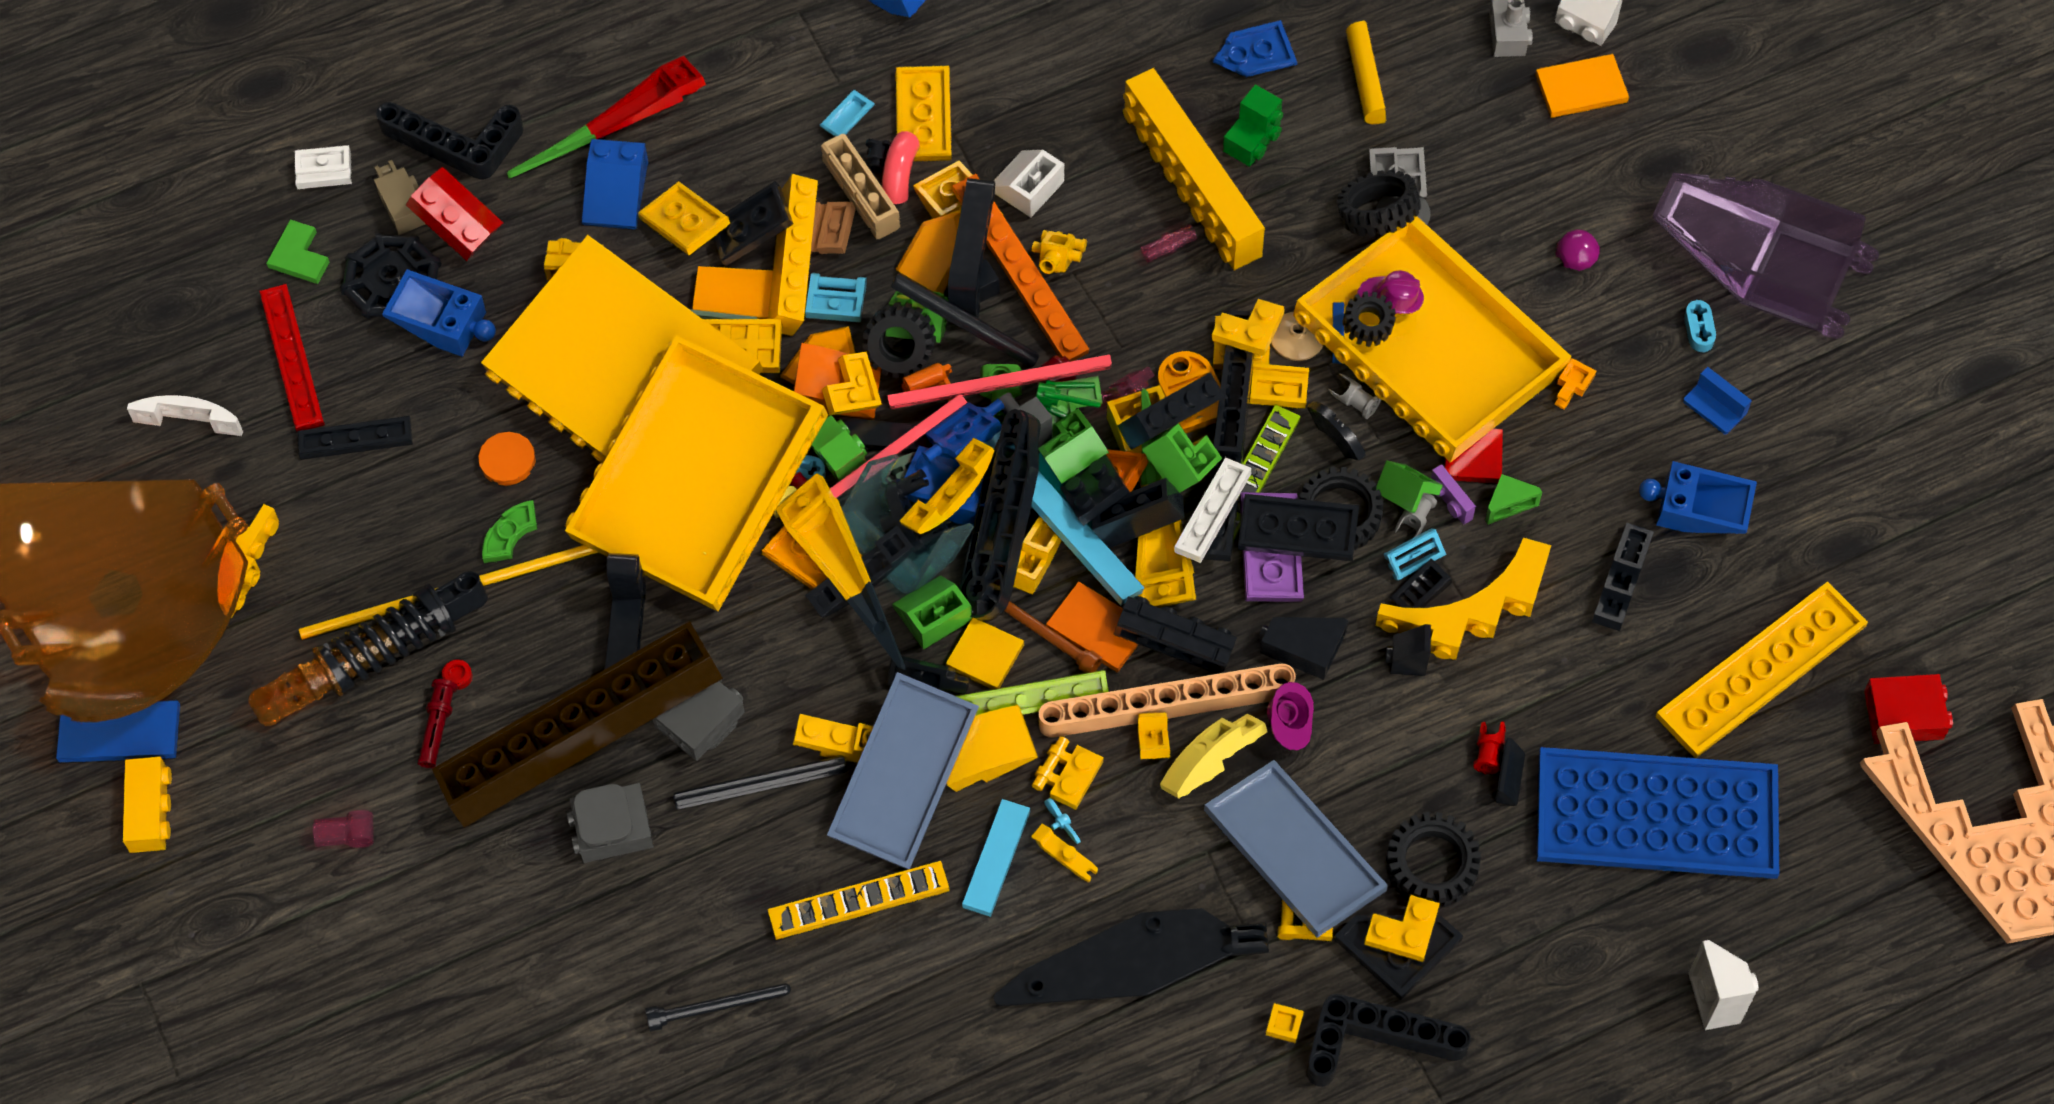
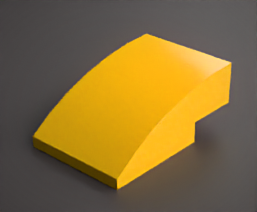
[913,161,1003,219]
[947,705,1038,792]

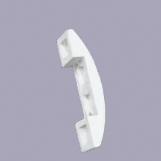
[127,395,243,436]

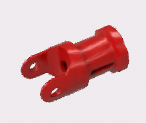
[1473,721,1506,774]

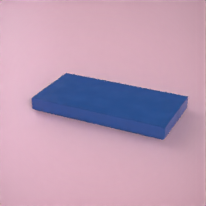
[56,701,180,763]

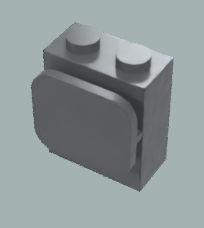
[652,680,745,761]
[566,783,654,863]

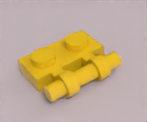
[1032,736,1103,810]

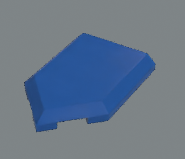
[1213,20,1297,77]

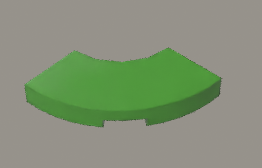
[482,500,537,563]

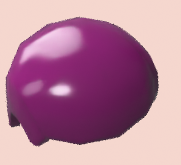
[1555,229,1600,271]

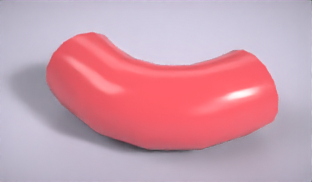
[882,131,920,204]

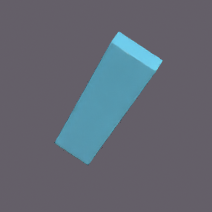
[962,799,1030,917]

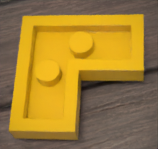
[1212,299,1284,356]
[822,352,882,416]
[1364,895,1440,962]

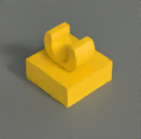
[1266,1003,1304,1043]

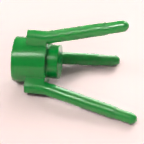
[1035,380,1101,419]

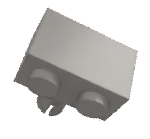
[1489,0,1533,57]

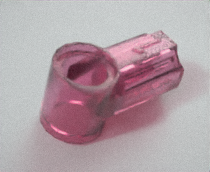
[313,810,374,848]

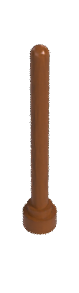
[1004,601,1102,673]

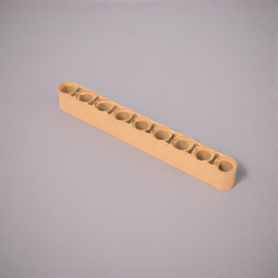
[1039,664,1295,737]

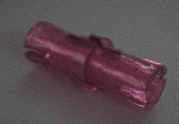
[1141,224,1197,263]

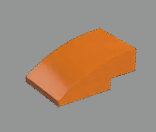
[794,343,881,420]

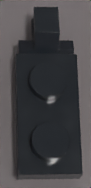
[887,656,970,695]

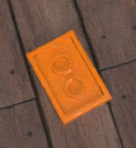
[1046,582,1139,673]

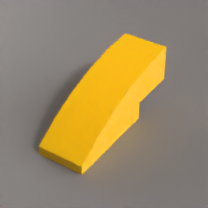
[1013,516,1062,595]

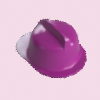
[1358,270,1424,314]
[1267,682,1314,751]

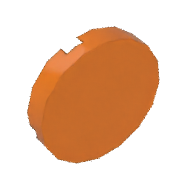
[478,432,536,486]

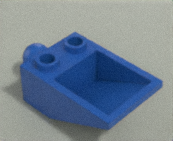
[382,270,496,357]
[904,446,984,528]
[1639,461,1757,534]

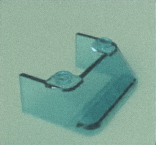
[842,454,974,594]

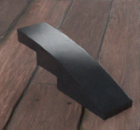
[1592,523,1654,631]

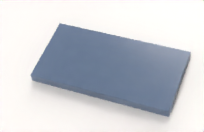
[827,672,979,870]
[1204,760,1388,938]

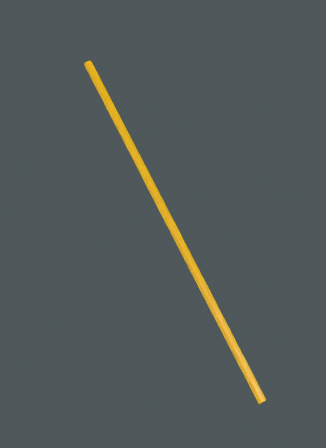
[299,545,598,640]

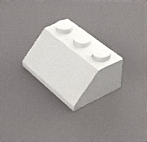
[1688,940,1758,1030]

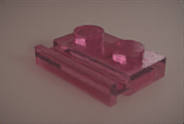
[1101,366,1155,402]

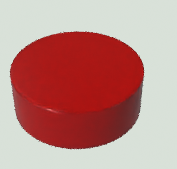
[442,660,473,690]

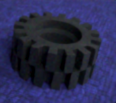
[1343,291,1396,347]

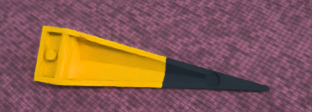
[776,473,905,670]

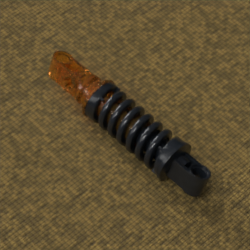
[248,571,488,726]

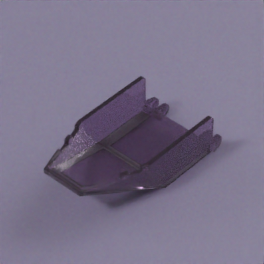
[1652,173,1879,339]

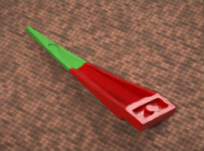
[507,56,706,179]

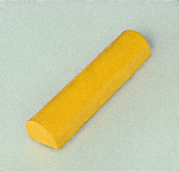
[1346,20,1386,125]

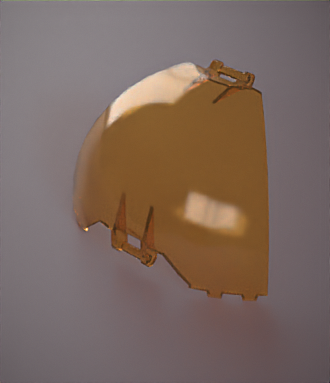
[0,480,248,722]

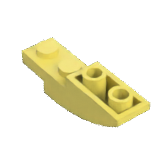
[1160,714,1267,798]

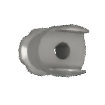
[1328,373,1381,419]
[1395,493,1437,537]

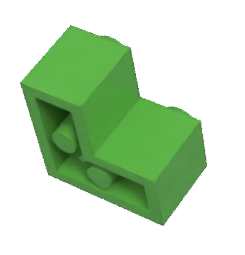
[1038,408,1109,484]
[811,415,867,482]
[1142,423,1222,493]

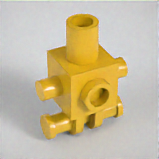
[1032,230,1087,274]

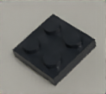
[1060,454,1130,526]

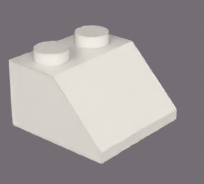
[1555,0,1622,46]

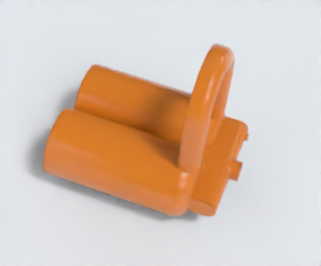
[901,363,954,402]

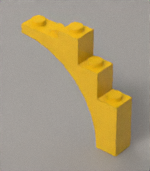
[1376,537,1551,660]

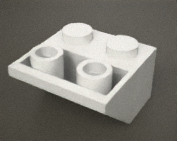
[994,150,1064,218]

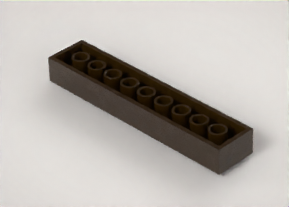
[432,621,723,828]

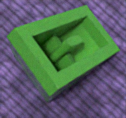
[1485,474,1542,525]

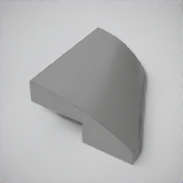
[1369,147,1427,198]

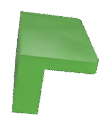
[1376,460,1443,513]

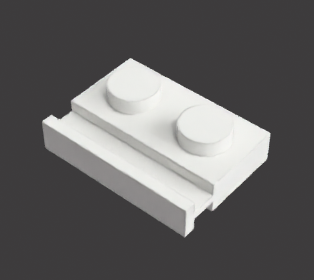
[295,145,352,189]

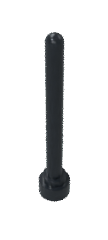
[645,983,791,1032]

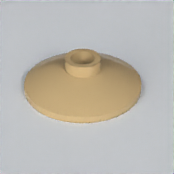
[1271,312,1324,361]

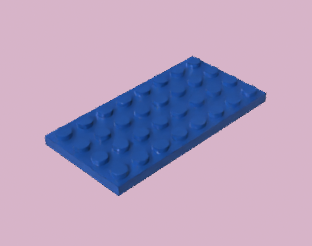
[1537,747,1779,879]

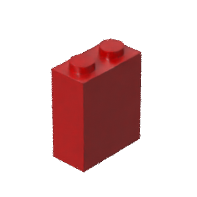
[1864,674,1953,744]

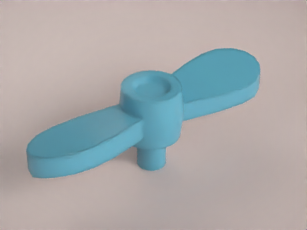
[1044,798,1081,844]

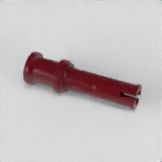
[417,679,458,768]

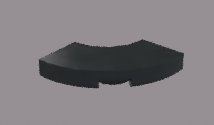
[1306,401,1366,461]

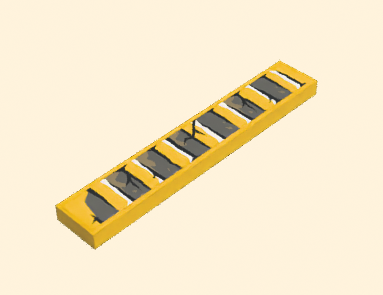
[768,861,949,940]

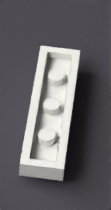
[1174,458,1251,563]

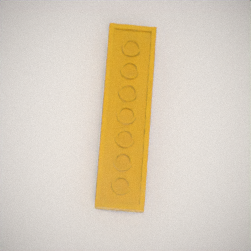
[1655,581,1868,758]

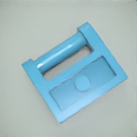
[805,273,867,322]

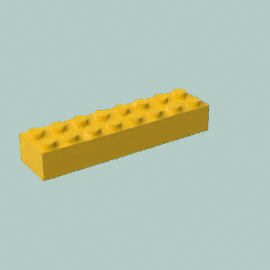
[1123,68,1265,270]

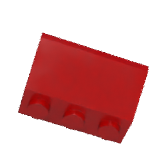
[406,167,503,261]

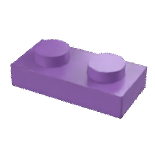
[1431,464,1476,525]

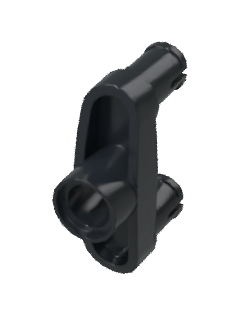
[880,469,951,555]

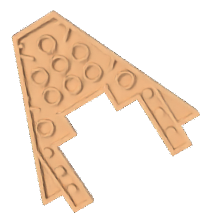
[1860,699,2054,943]

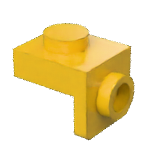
[1138,712,1170,759]

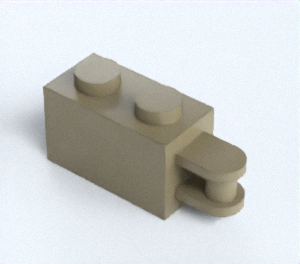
[374,160,425,235]

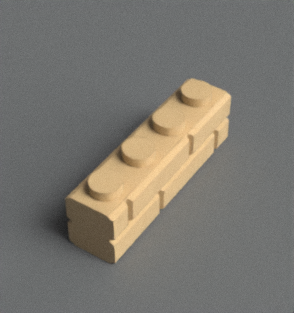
[821,133,900,239]

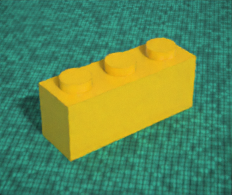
[123,757,172,853]

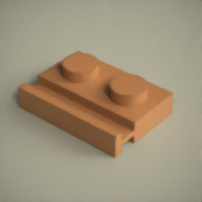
[811,202,856,254]

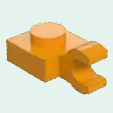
[1555,358,1596,410]

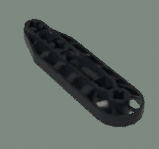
[959,409,1041,622]

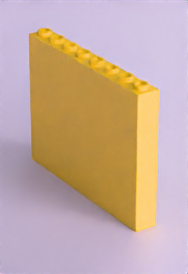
[1293,216,1572,462]
[481,235,763,463]
[565,335,828,612]

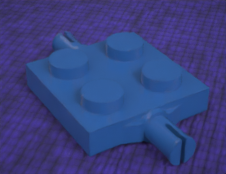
[922,398,1005,463]

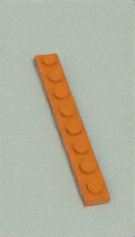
[952,174,1089,362]

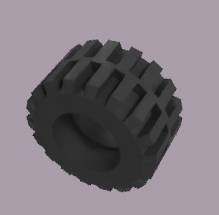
[862,302,936,378]

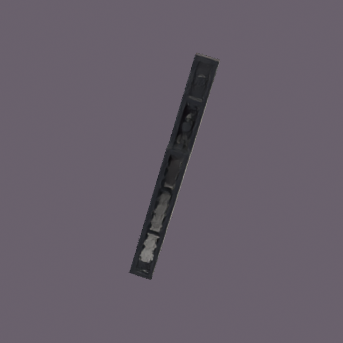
[1203,310,1254,562]

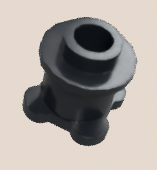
[864,139,892,174]

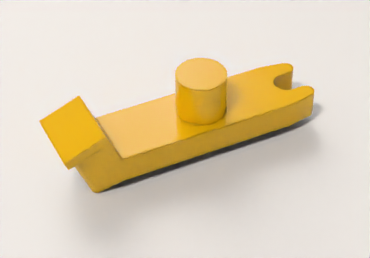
[1031,824,1098,882]

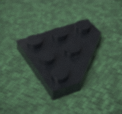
[1334,915,1463,1000]

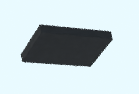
[713,181,794,267]

